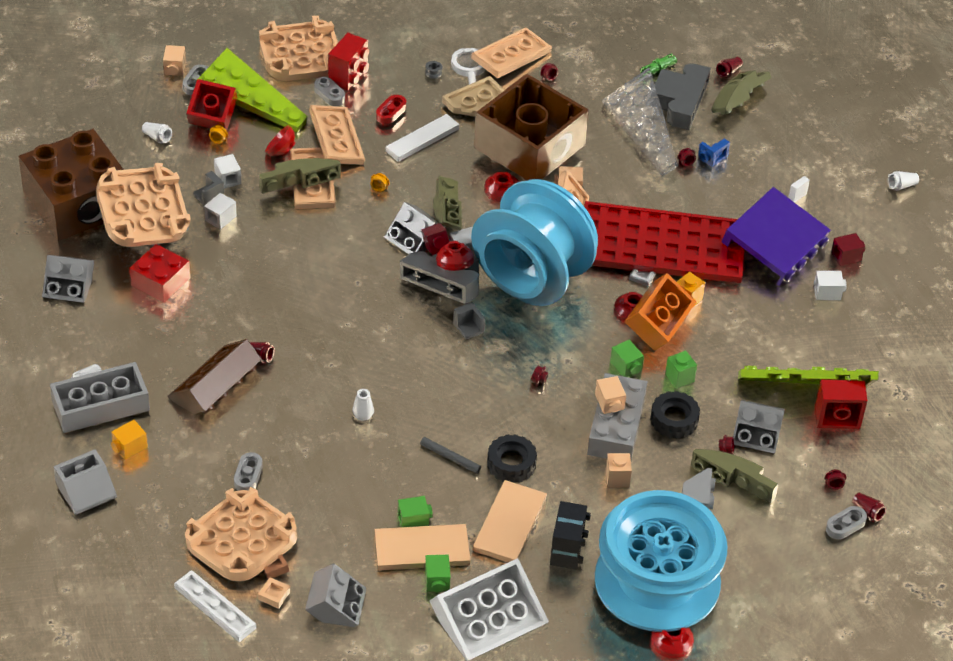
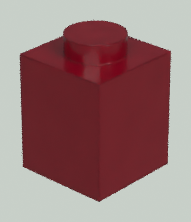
[421,223,450,255]
[831,233,865,266]

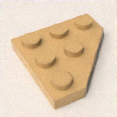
[442,76,505,117]

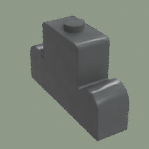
[650,63,711,130]
[400,251,479,304]

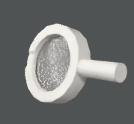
[451,48,486,85]

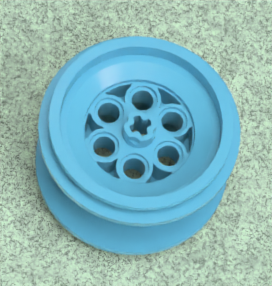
[471,179,598,306]
[595,490,728,632]

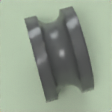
[425,61,443,79]

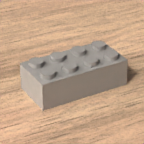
[50,362,150,433]
[587,373,648,460]

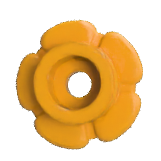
[209,125,228,144]
[370,173,390,192]

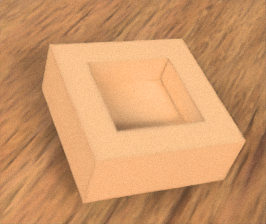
[258,578,290,609]

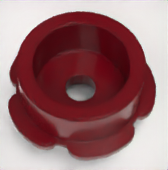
[540,63,558,81]
[677,148,696,167]
[531,365,549,386]
[719,435,735,454]
[824,469,847,490]

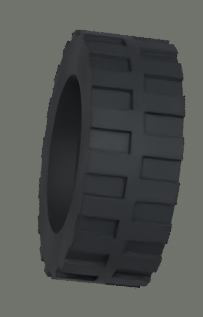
[650,391,700,439]
[487,434,537,483]

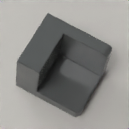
[193,171,224,206]
[453,302,485,340]

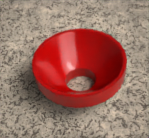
[265,125,296,157]
[484,172,519,202]
[436,241,474,271]
[613,292,643,324]
[650,627,694,659]

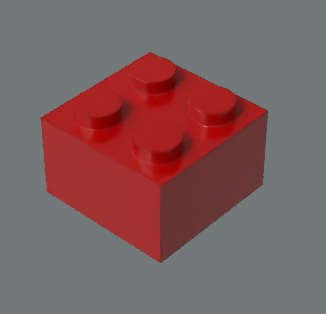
[328,32,369,91]
[186,79,237,131]
[129,244,190,303]
[815,379,868,429]

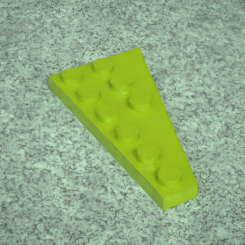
[196,48,308,133]
[738,366,879,387]

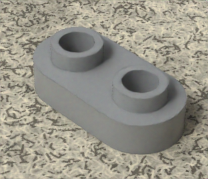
[182,65,208,95]
[314,77,345,106]
[234,452,263,491]
[826,506,867,539]

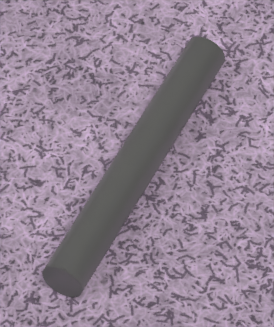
[420,437,481,474]

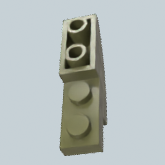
[711,70,771,115]
[259,158,341,194]
[433,176,462,231]
[691,449,778,504]

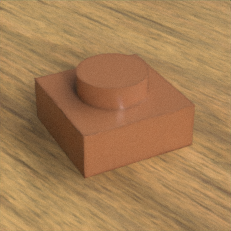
[263,554,289,579]

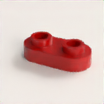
[376,95,406,124]

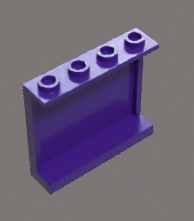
[721,187,831,286]

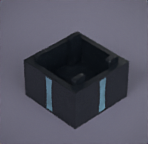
[550,501,591,570]

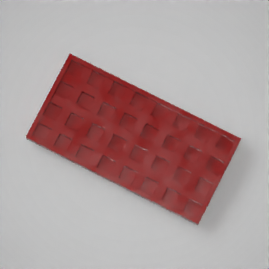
[584,201,744,283]

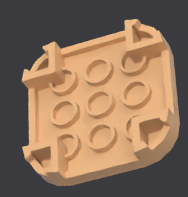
[259,16,338,81]
[96,163,191,247]
[185,487,298,581]

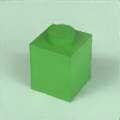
[610,339,644,377]
[665,350,697,389]
[397,496,433,527]
[425,554,451,592]

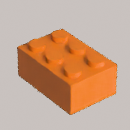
[625,273,697,351]

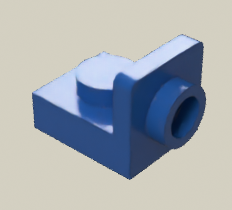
[698,138,730,167]

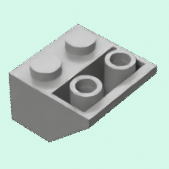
[384,202,446,254]
[42,255,95,303]
[733,400,785,453]
[53,449,117,515]
[682,468,716,512]
[305,563,366,627]

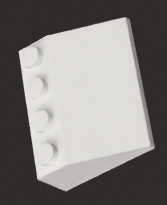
[430,558,549,661]

